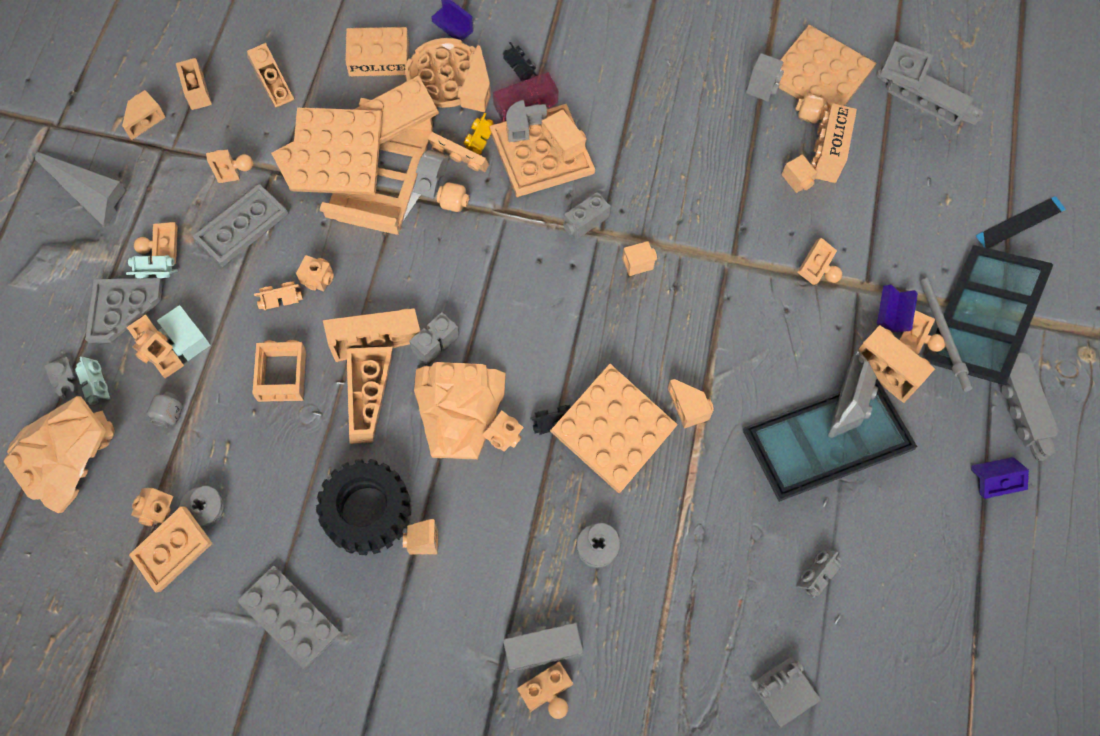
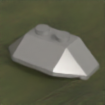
[828,350,878,438]

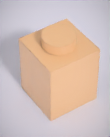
[782,154,818,193]
[622,241,657,276]

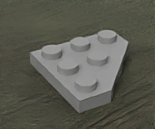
[85,278,163,343]

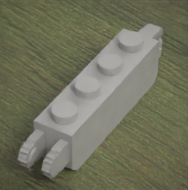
[876,60,984,125]
[994,342,1059,462]

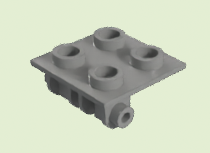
[751,657,821,728]

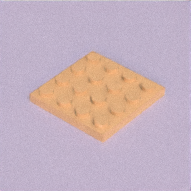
[777,25,876,111]
[490,104,595,197]
[290,107,382,195]
[550,364,678,493]

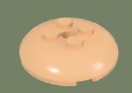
[405,38,486,108]

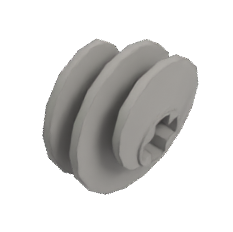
[179,486,224,529]
[576,523,620,568]

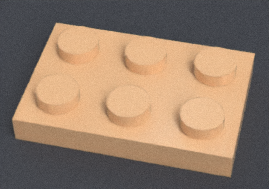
[129,506,213,592]

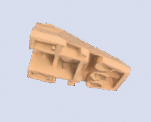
[414,362,506,460]
[3,396,106,513]

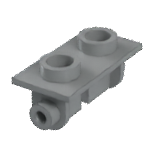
[796,550,842,598]

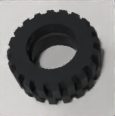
[316,459,412,555]

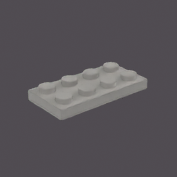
[193,184,288,267]
[237,565,342,671]

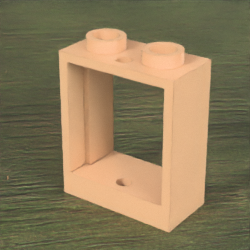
[252,340,306,402]

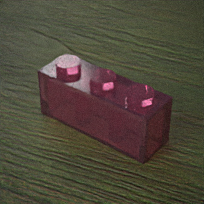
[493,72,559,122]

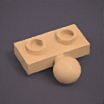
[206,149,253,183]
[134,222,178,264]
[798,238,842,285]
[899,310,945,355]
[517,661,573,719]

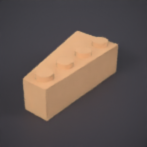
[323,308,420,362]
[346,347,393,444]

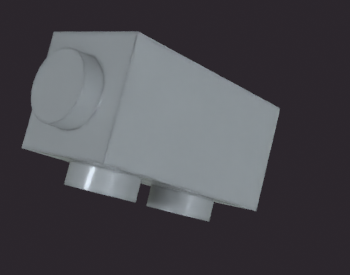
[563,192,611,239]

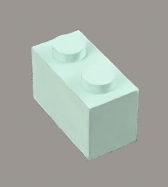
[157,305,211,361]

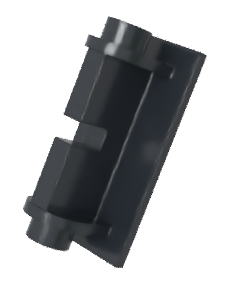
[503,42,538,83]
[530,405,571,435]

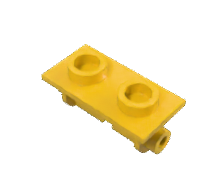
[463,113,494,155]

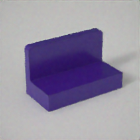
[431,0,473,41]
[877,284,918,333]
[971,457,1029,499]

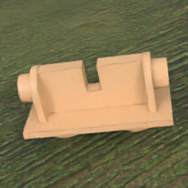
[254,281,303,311]

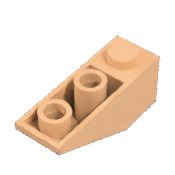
[247,43,294,108]
[458,45,491,112]

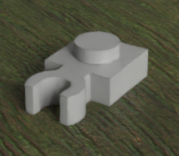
[45,357,78,400]

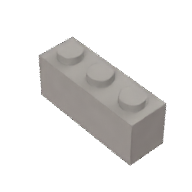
[503,621,583,673]

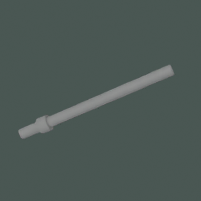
[920,278,972,392]

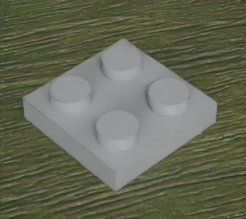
[880,41,933,90]

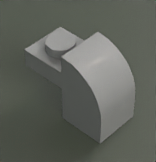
[506,100,547,142]
[413,150,449,198]

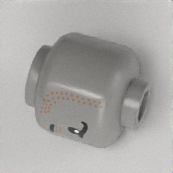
[147,392,183,428]

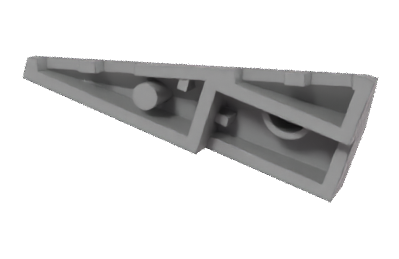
[35,152,125,227]

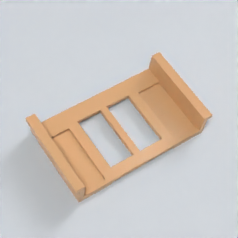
[320,98,433,235]

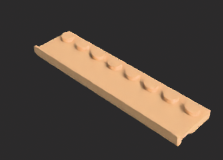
[271,76,439,189]

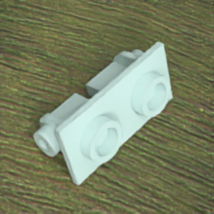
[126,255,178,278]
[75,356,110,405]

